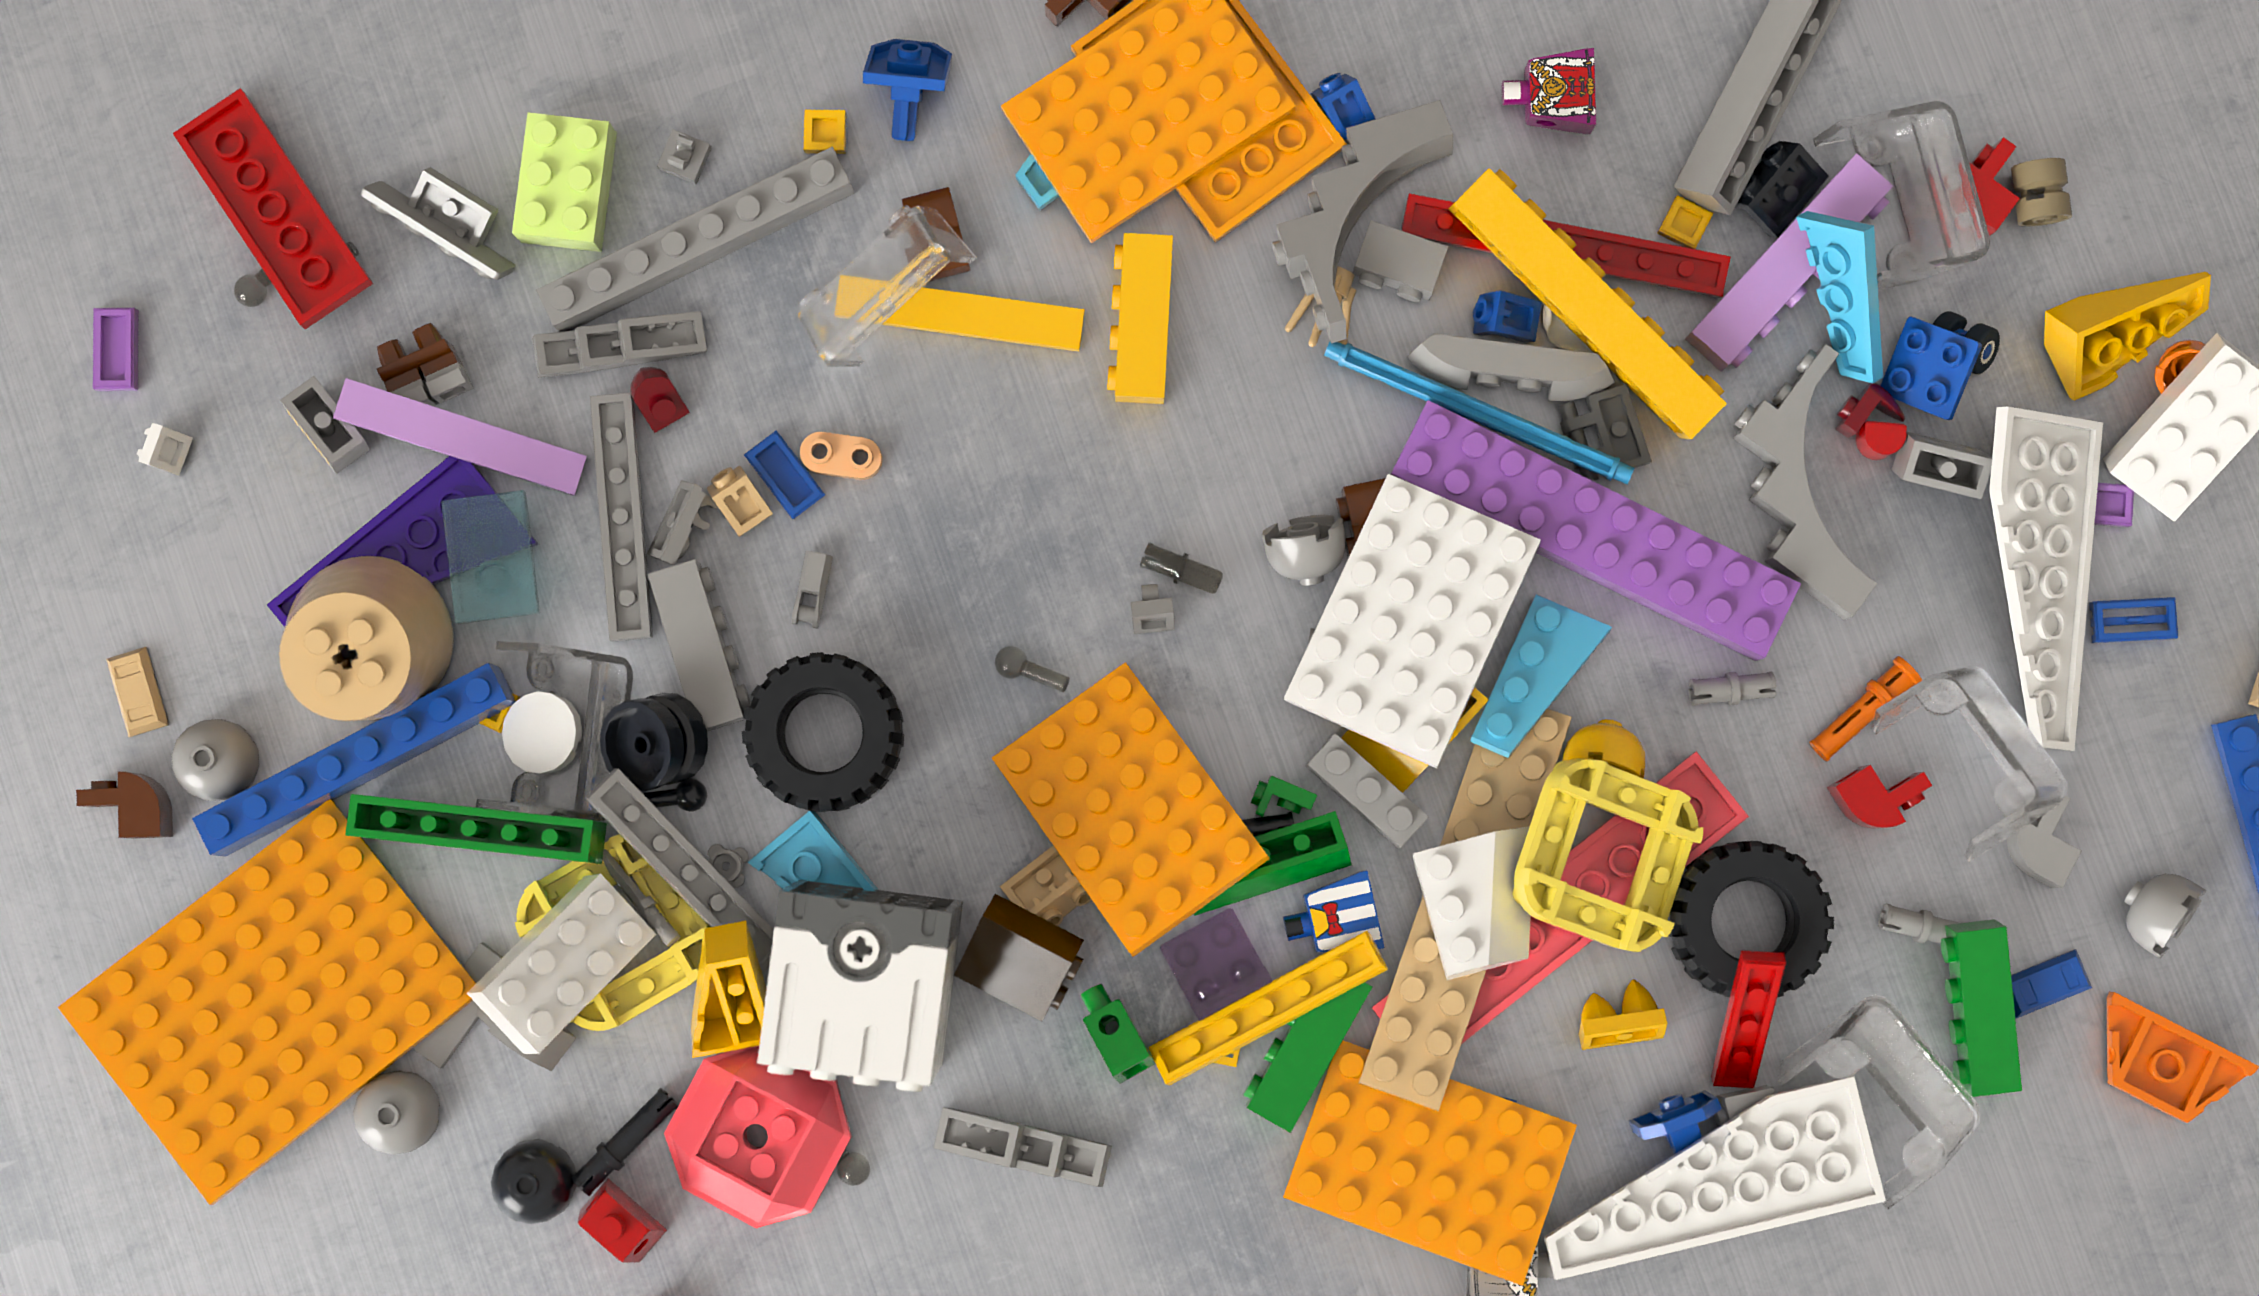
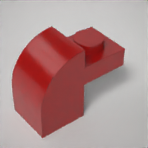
[1949,137,2020,239]
[1827,765,1933,828]

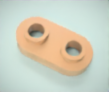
[800,432,883,480]

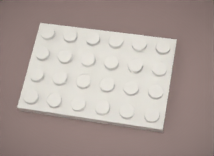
[1284,474,1541,768]

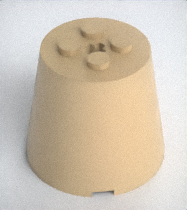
[279,556,454,721]

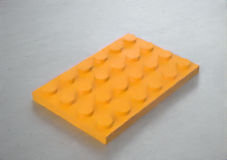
[1001,0,1296,244]
[1071,0,1347,243]
[992,662,1269,957]
[1283,1041,1577,1286]

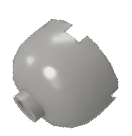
[1262,515,1346,586]
[171,719,259,801]
[2124,873,2207,958]
[353,1071,440,1155]

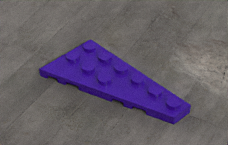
[267,456,539,627]

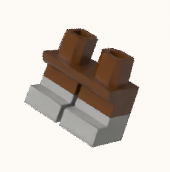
[377,323,474,406]

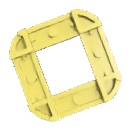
[1513,758,1703,952]
[515,834,710,1031]

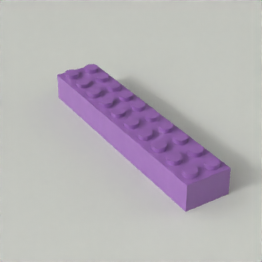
[1390,400,1801,661]

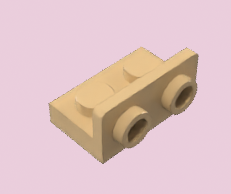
[1000,846,1092,926]

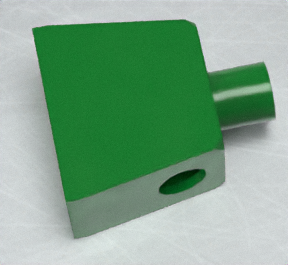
[1080,984,1156,1084]

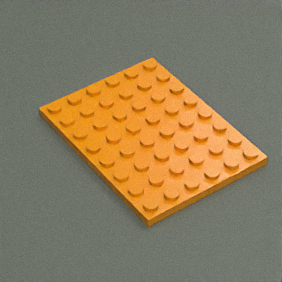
[58,799,476,1205]

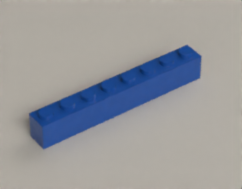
[192,663,516,857]

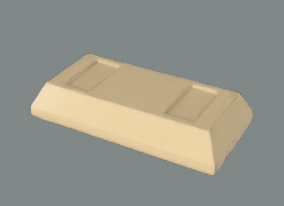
[106,647,169,737]

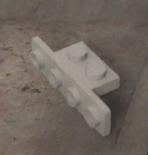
[360,167,515,280]

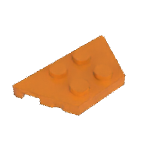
[2107,991,2259,1123]

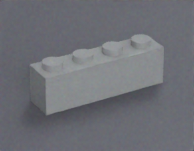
[647,559,751,732]

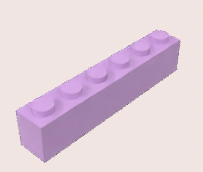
[1685,153,1893,372]

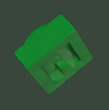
[1250,775,1317,817]

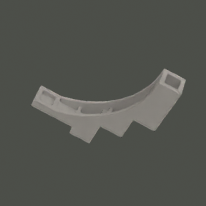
[1272,100,1453,343]
[1733,344,1877,620]

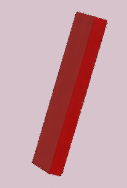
[1711,950,1786,1089]

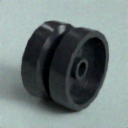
[600,693,708,792]

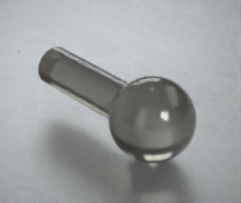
[234,269,272,307]
[995,646,1070,692]
[837,1149,870,1186]

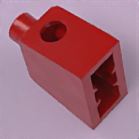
[577,1178,667,1263]

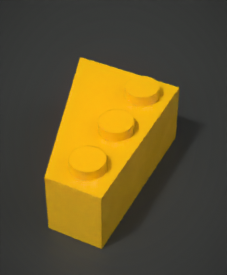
[691,921,767,1058]

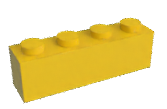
[1107,233,1173,404]

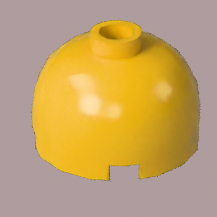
[1562,719,1645,779]

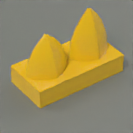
[1579,979,1667,1050]

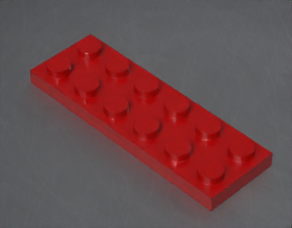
[173,88,374,330]

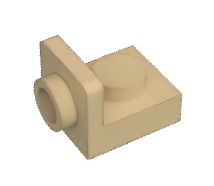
[707,466,773,537]

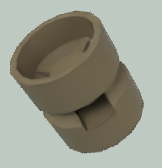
[2011,158,2072,227]

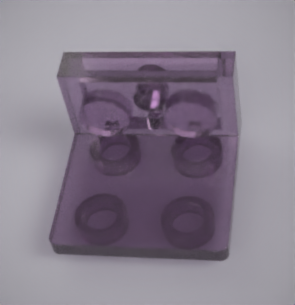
[1160,908,1273,1021]

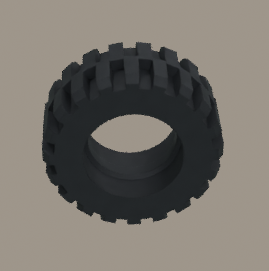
[742,652,905,812]
[1668,841,1834,998]

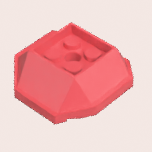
[664,1045,852,1228]

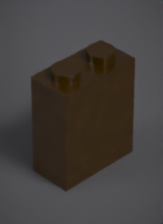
[954,894,1084,1021]

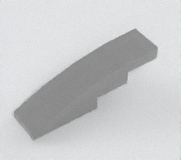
[532,311,707,378]
[934,1107,1112,1187]

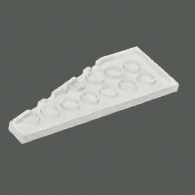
[1989,407,2103,751]
[1544,1075,1886,1280]

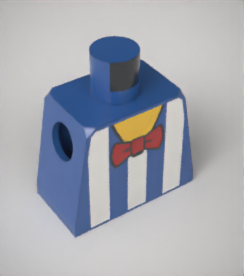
[1283,870,1385,952]

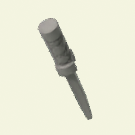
[602,849,680,947]

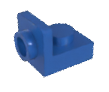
[1311,73,1376,141]
[1473,290,1542,343]

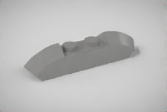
[1407,334,1614,401]

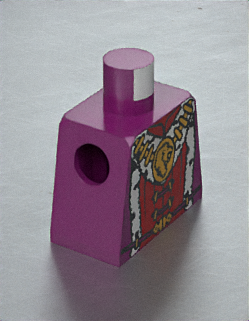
[1501,48,1596,134]

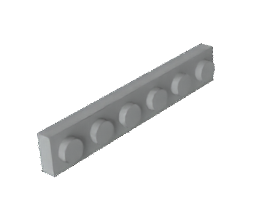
[590,392,653,642]
[585,769,774,974]

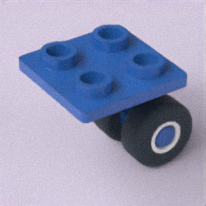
[1880,311,2000,420]

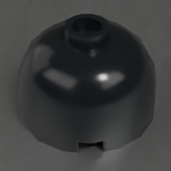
[491,1139,576,1224]

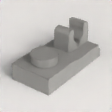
[647,480,718,565]

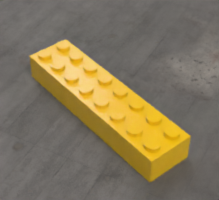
[1448,168,1727,439]

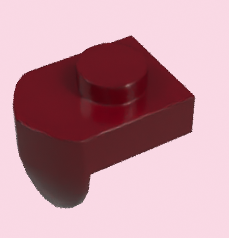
[630,367,690,433]
[1835,382,1906,438]

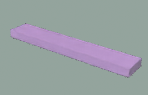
[333,378,587,496]

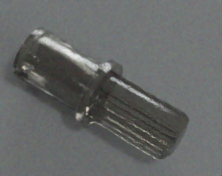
[1140,542,1223,594]

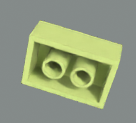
[512,112,617,252]

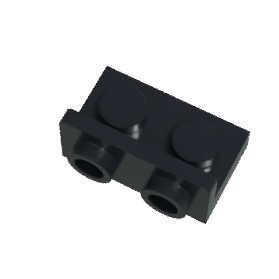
[1735,141,1829,238]

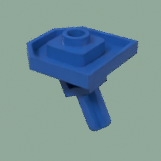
[863,39,952,141]
[1628,1090,1722,1154]

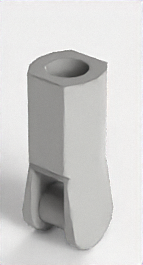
[792,551,833,629]

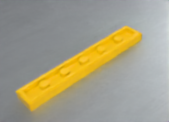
[837,276,1085,352]
[1148,931,1388,1086]

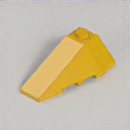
[2044,271,2211,401]

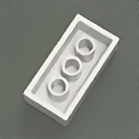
[2103,333,2259,522]
[467,874,656,1054]

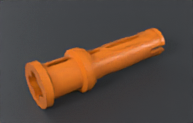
[1809,656,1923,762]

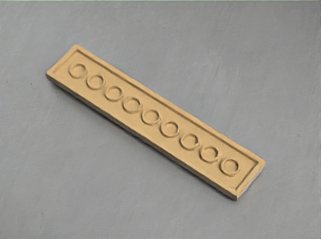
[1359,709,1572,1111]

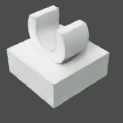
[137,423,193,476]

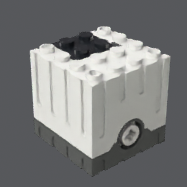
[757,880,963,1092]

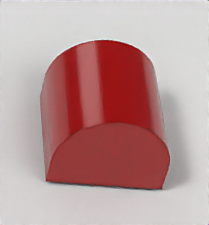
[1856,421,1907,460]

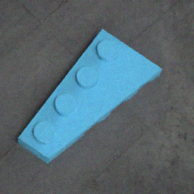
[1796,211,1883,383]
[1470,595,1612,758]
[748,811,878,891]

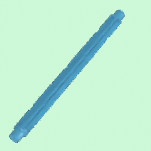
[1324,342,1635,485]

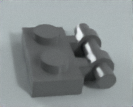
[1559,384,1652,481]

